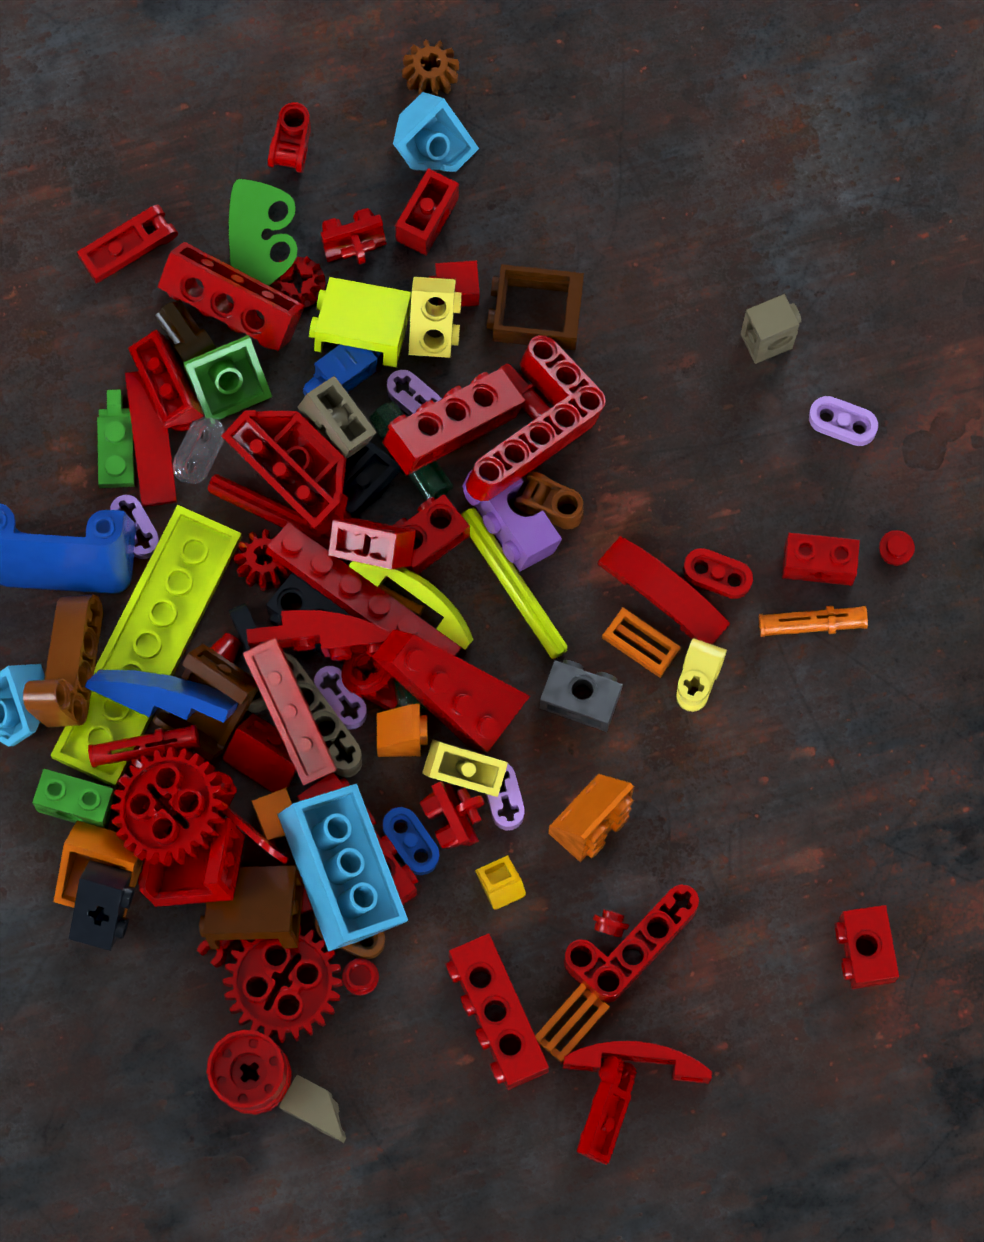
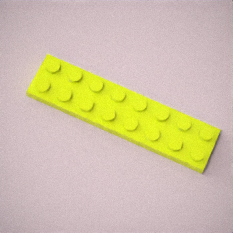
[50,505,242,788]

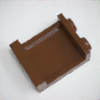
[153,643,259,761]
[199,866,304,949]

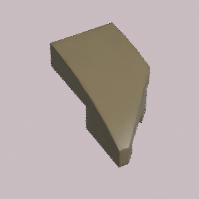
[279,1075,346,1143]

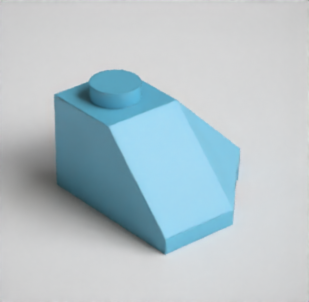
[393,92,479,172]
[0,664,45,747]

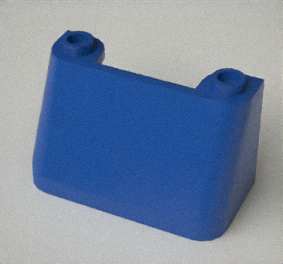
[0,504,136,594]

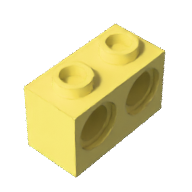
[408,277,462,358]

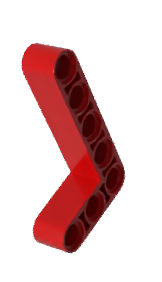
[466,335,606,501]

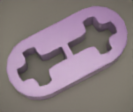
[387,370,442,416]
[110,495,159,559]
[314,666,367,729]
[486,764,525,831]

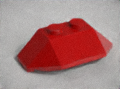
[221,410,346,530]

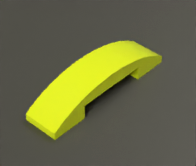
[349,561,474,650]

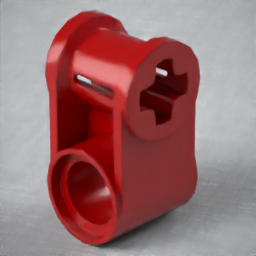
[268,102,311,173]

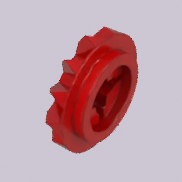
[270,256,325,308]
[341,652,394,698]

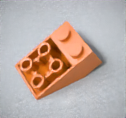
[548,774,634,862]

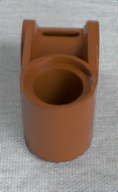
[514,472,584,530]

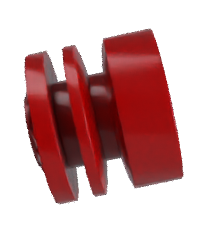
[206,1030,292,1115]

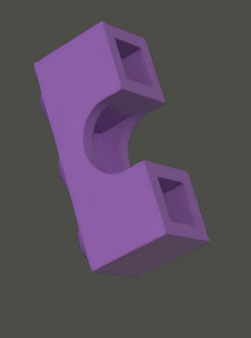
[462,470,562,572]

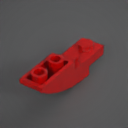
[246,610,391,661]

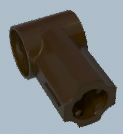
[155,300,216,368]

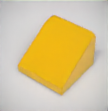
[475,855,526,910]

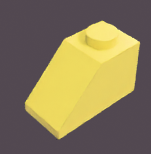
[422,739,508,797]

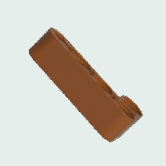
[23,594,103,727]

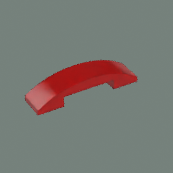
[125,371,177,507]
[597,536,730,645]
[562,1041,712,1084]

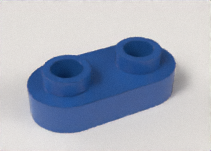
[383,807,439,875]

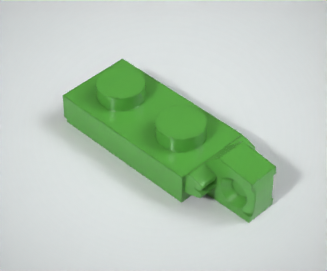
[97,389,135,488]

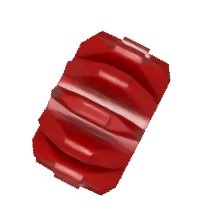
[234,529,291,591]

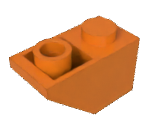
[377,704,428,757]

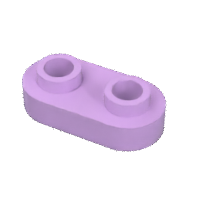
[809,396,878,446]

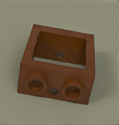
[487,264,584,350]

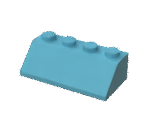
[277,783,408,952]

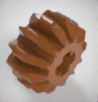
[402,39,460,96]

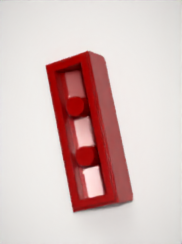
[128,329,204,428]

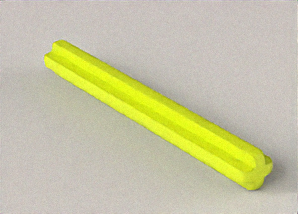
[461,508,568,659]

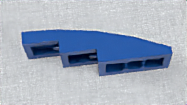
[85,670,238,723]

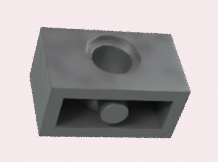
[539,660,623,732]

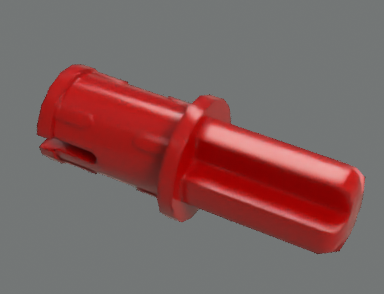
[498,363,550,420]

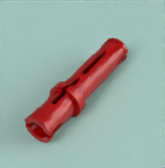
[88,725,200,768]

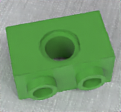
[32,769,117,829]

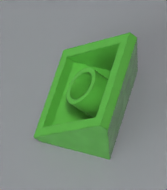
[183,335,272,424]

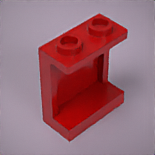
[138,818,245,907]

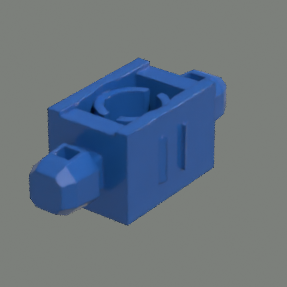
[303,344,383,396]

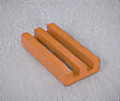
[602,607,681,678]
[535,983,610,1063]

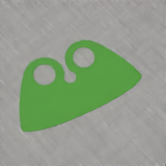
[229,179,298,286]

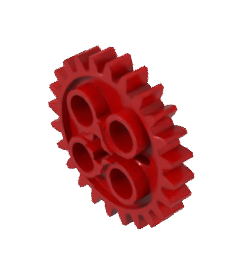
[111,747,228,867]
[223,925,343,1043]

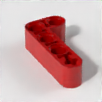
[564,884,699,1003]

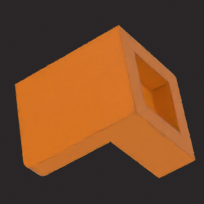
[252,788,292,845]

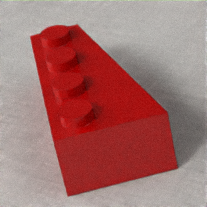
[372,629,530,753]

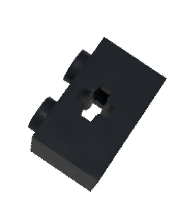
[69,860,135,951]

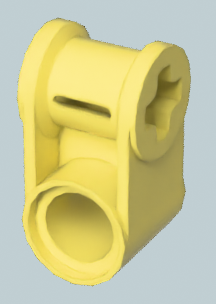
[676,638,727,712]

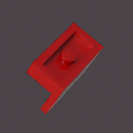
[223,713,297,793]

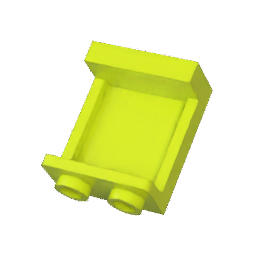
[309,277,412,368]

